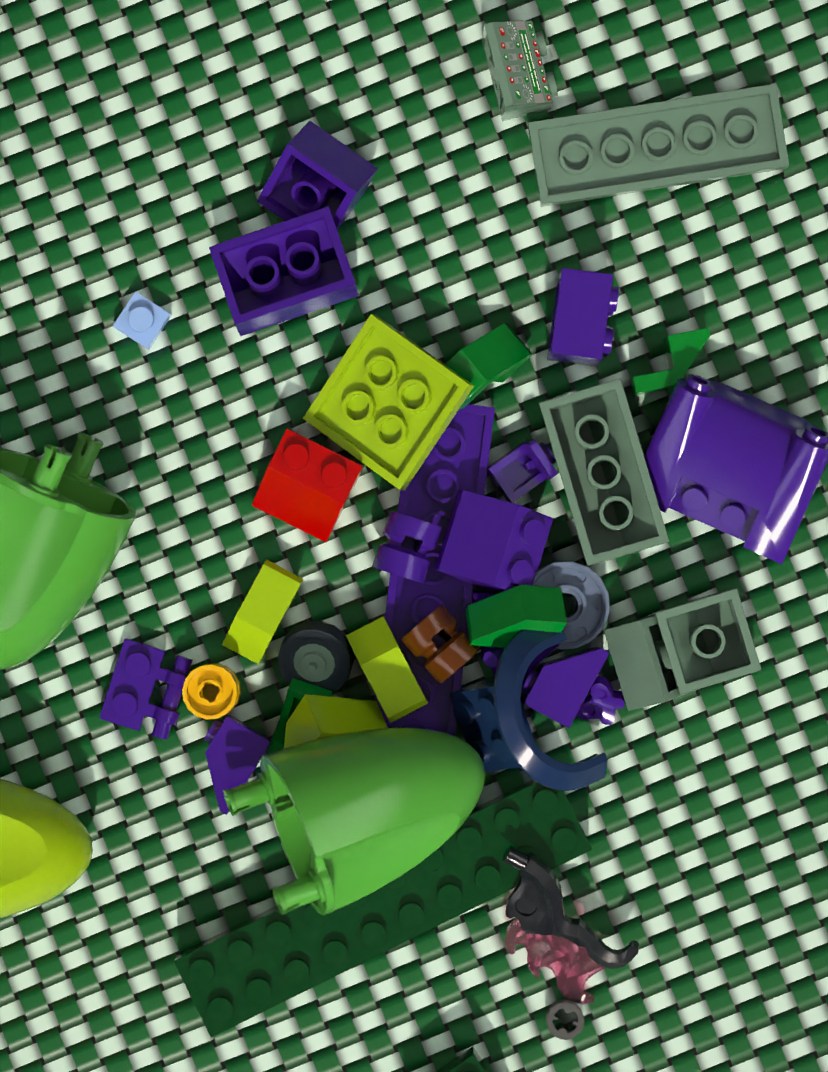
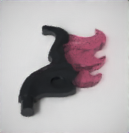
[502,846,639,1004]

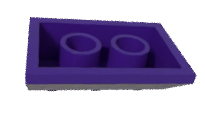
[209,206,359,337]

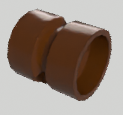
[401,604,480,684]

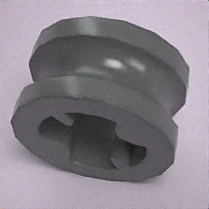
[546,999,584,1040]

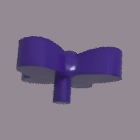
[576,676,625,725]

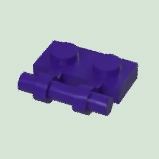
[99,638,193,740]

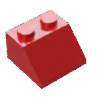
[252,429,363,543]

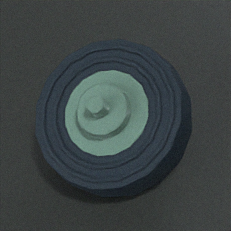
[278,621,354,692]

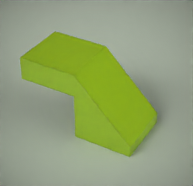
[222,559,303,664]
[346,616,428,723]

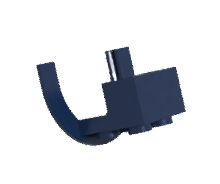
[450,629,608,791]

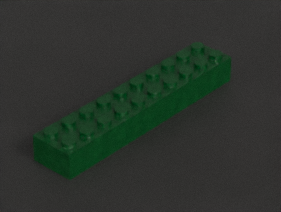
[174,780,592,1037]

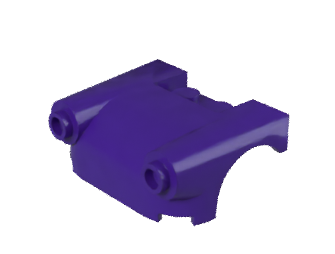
[644,374,828,564]

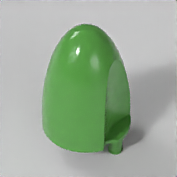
[0,433,137,670]
[223,728,485,915]

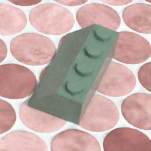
[539,379,669,567]

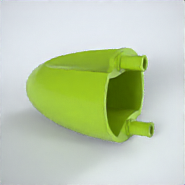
[0,779,93,918]

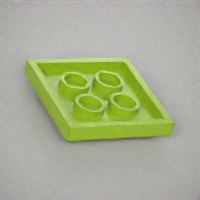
[303,314,474,490]

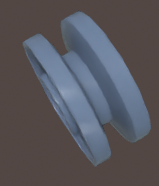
[533,560,610,649]

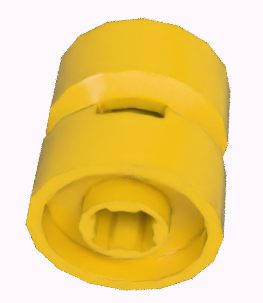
[182,663,241,720]

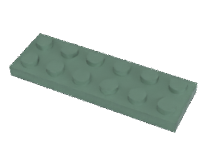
[528,84,789,207]

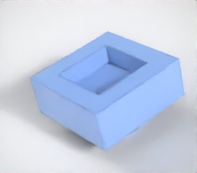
[113,291,172,350]

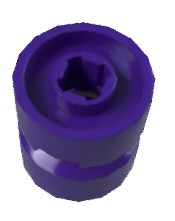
[372,510,442,584]

